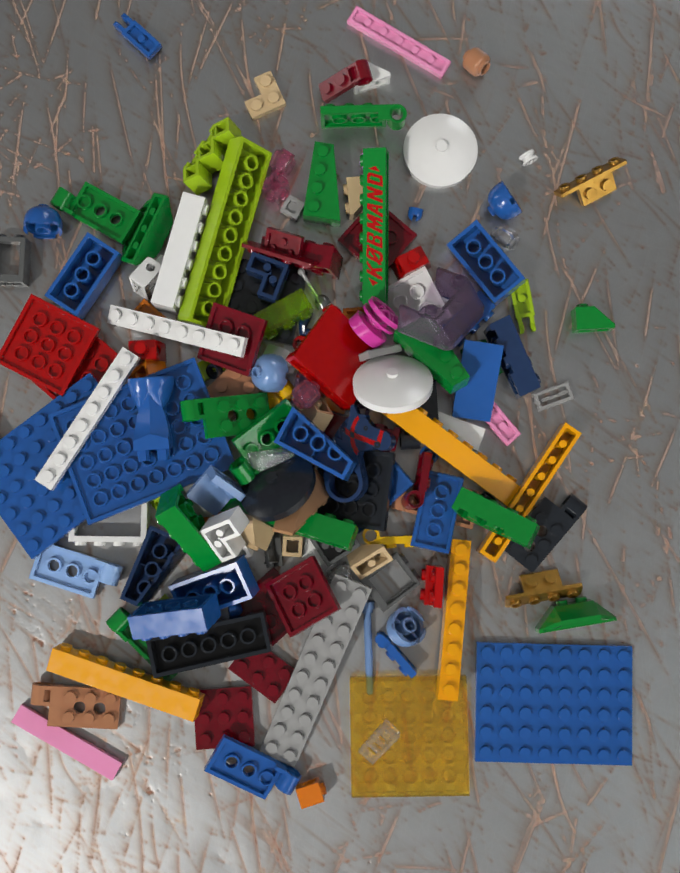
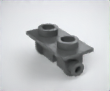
[264,532,284,568]

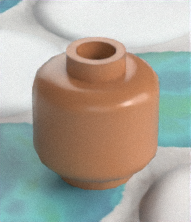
[463,47,491,77]

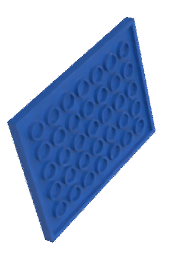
[48,357,235,525]
[0,373,98,559]
[474,641,632,766]

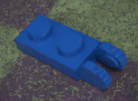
[113,13,163,60]
[375,631,417,679]

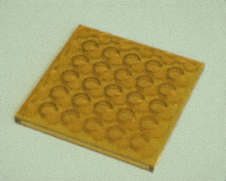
[350,675,470,798]

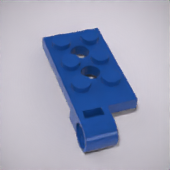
[204,734,302,800]

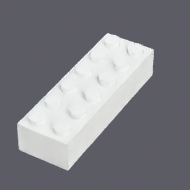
[150,192,210,315]

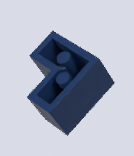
[246,251,290,306]

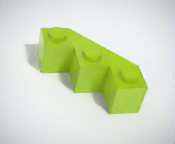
[183,117,242,195]

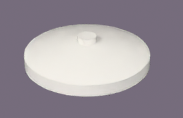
[403,113,478,189]
[353,355,433,414]

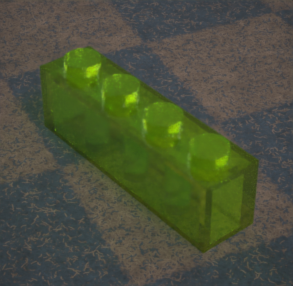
[254,288,314,344]

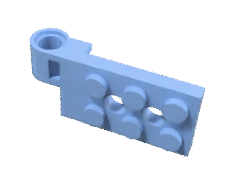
[29,544,123,599]

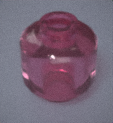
[269,148,296,178]
[291,380,321,409]

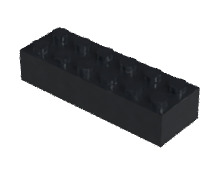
[146,610,273,678]

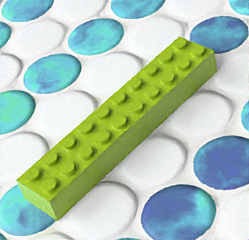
[177,136,272,328]

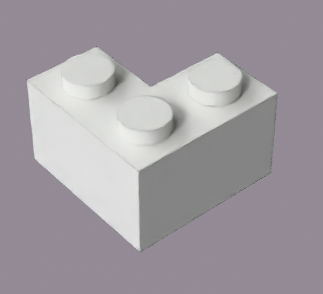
[199,506,250,562]

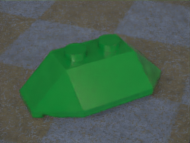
[121,193,173,266]
[535,596,617,634]

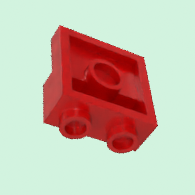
[419,564,444,608]

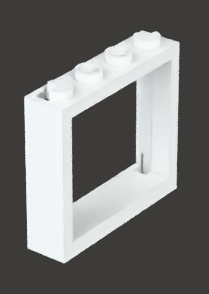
[68,501,151,546]

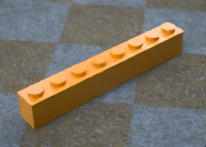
[382,407,521,506]
[476,422,582,563]
[435,539,471,702]
[46,643,205,722]

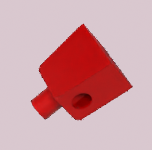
[391,246,431,280]
[128,339,167,365]

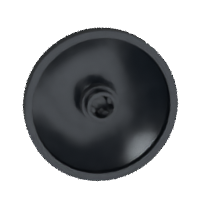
[241,451,316,522]

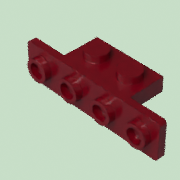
[241,227,318,269]

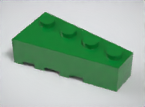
[303,141,340,227]
[393,313,470,394]
[155,484,222,572]
[451,487,540,549]

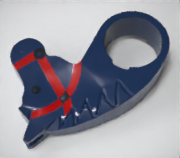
[324,404,396,502]

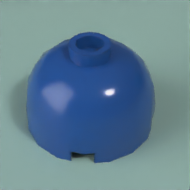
[487,181,522,220]
[23,204,63,239]

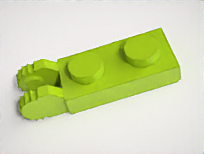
[511,278,536,334]

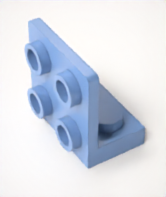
[186,465,246,515]

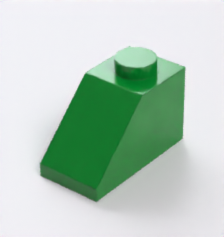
[571,304,615,333]

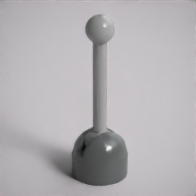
[298,268,331,310]

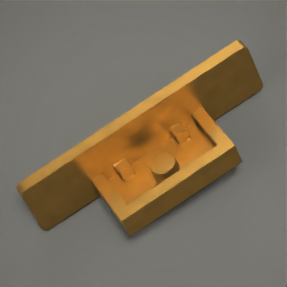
[553,157,628,206]
[504,569,583,608]

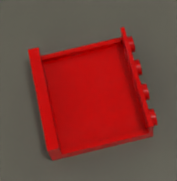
[285,304,381,410]

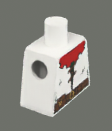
[129,254,164,302]

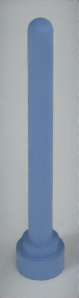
[362,600,375,695]

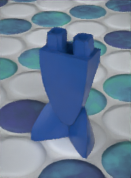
[128,376,175,462]

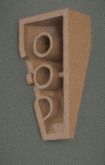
[273,468,329,536]

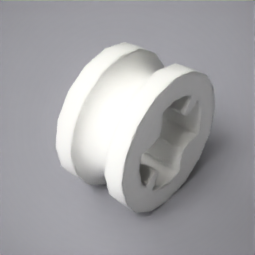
[519,149,538,167]

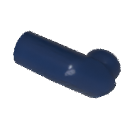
[299,309,313,336]

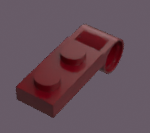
[318,59,373,103]
[401,452,434,510]

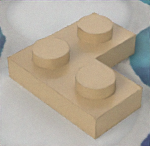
[244,70,286,121]

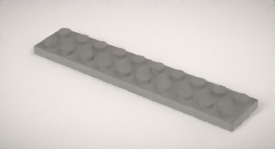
[259,572,372,768]

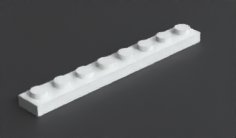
[107,305,248,358]
[35,347,141,491]

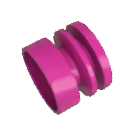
[349,296,401,349]

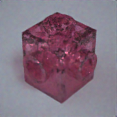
[262,172,290,205]

